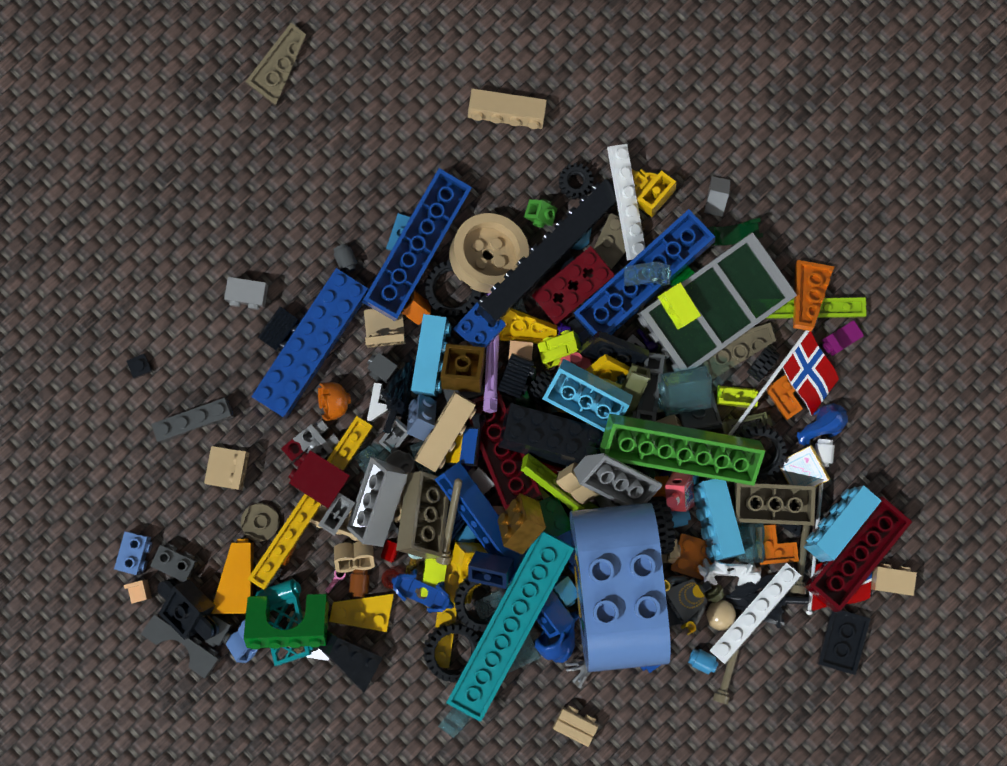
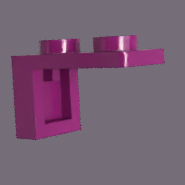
[821,320,864,356]

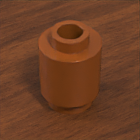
[349,569,370,597]

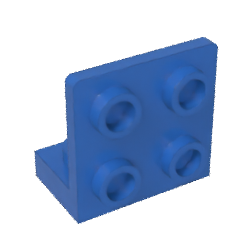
[453,302,506,348]

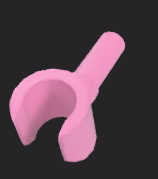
[325,570,346,593]

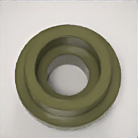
[705,585,724,603]

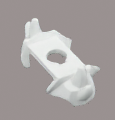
[698,558,761,586]

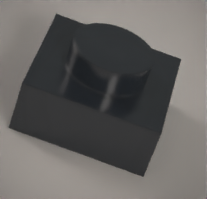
[126,354,153,379]

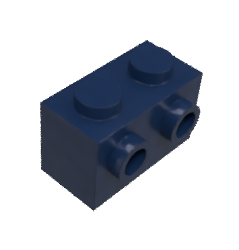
[468,551,514,589]

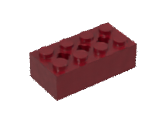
[532,246,615,326]

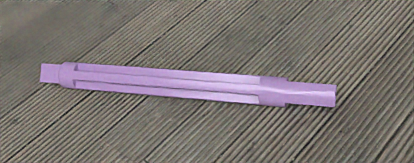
[483,293,499,413]

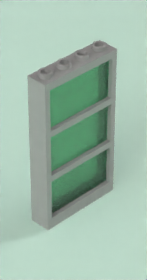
[637,232,797,376]

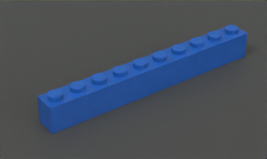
[435,462,575,638]

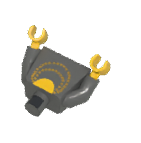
[664,575,711,635]

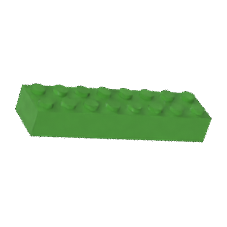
[600,413,765,486]

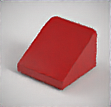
[381,540,398,563]

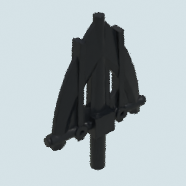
[381,359,414,433]
[726,571,809,628]

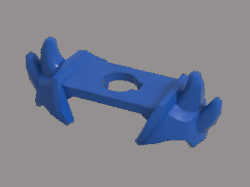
[391,569,454,613]

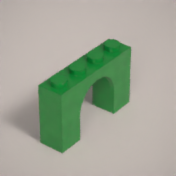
[244,594,329,650]

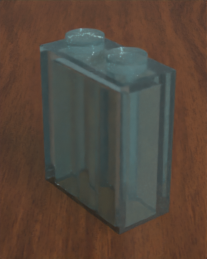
[658,366,712,416]

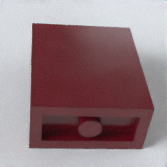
[288,450,350,509]

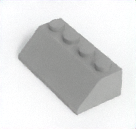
[573,453,663,506]
[347,457,408,547]

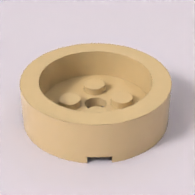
[449,213,529,293]

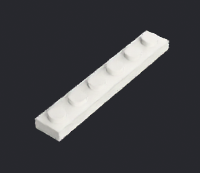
[607,144,646,261]
[710,563,802,664]

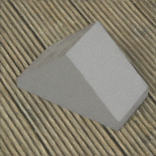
[704,176,730,217]
[379,418,410,453]
[318,493,355,536]

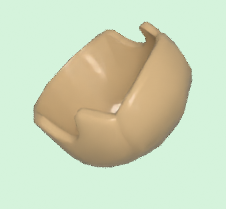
[706,600,736,631]

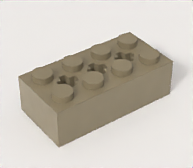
[396,471,449,559]
[733,483,816,526]

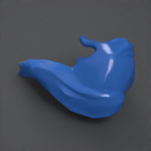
[797,403,848,446]
[534,611,579,663]

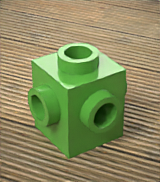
[524,199,558,228]

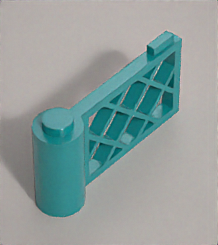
[256,579,314,666]

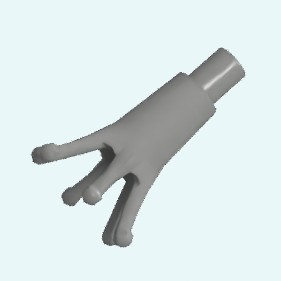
[565,660,591,688]

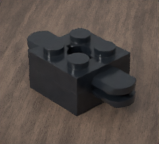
[158,578,219,640]

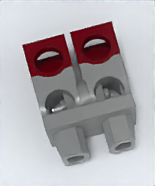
[281,420,339,468]

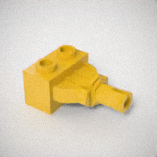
[632,169,676,217]
[452,542,487,604]

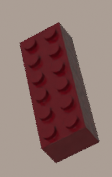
[468,390,543,510]
[804,496,912,612]

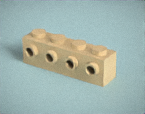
[468,89,547,129]
[414,391,476,472]

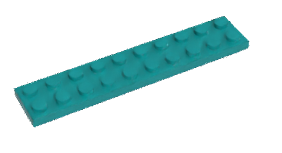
[446,531,575,722]

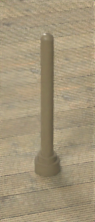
[436,478,462,565]
[790,525,810,595]
[713,648,740,705]

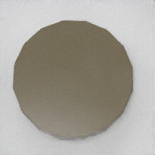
[241,503,280,542]

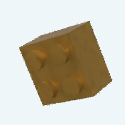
[441,344,486,393]
[498,493,546,554]

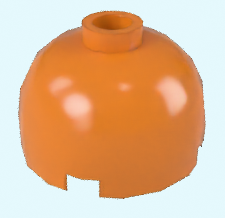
[318,382,351,421]

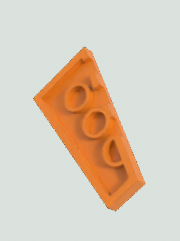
[793,260,835,331]

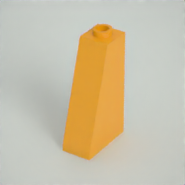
[211,539,254,614]

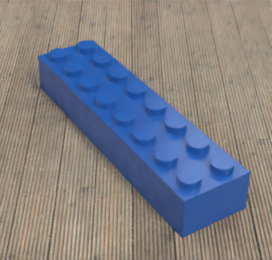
[362,168,472,321]
[574,209,715,336]
[251,268,369,419]

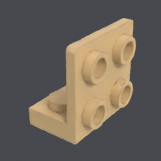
[364,309,406,348]
[204,446,250,491]

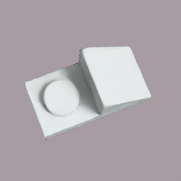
[367,383,389,422]

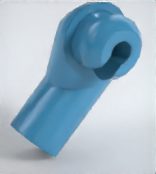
[571,228,592,250]

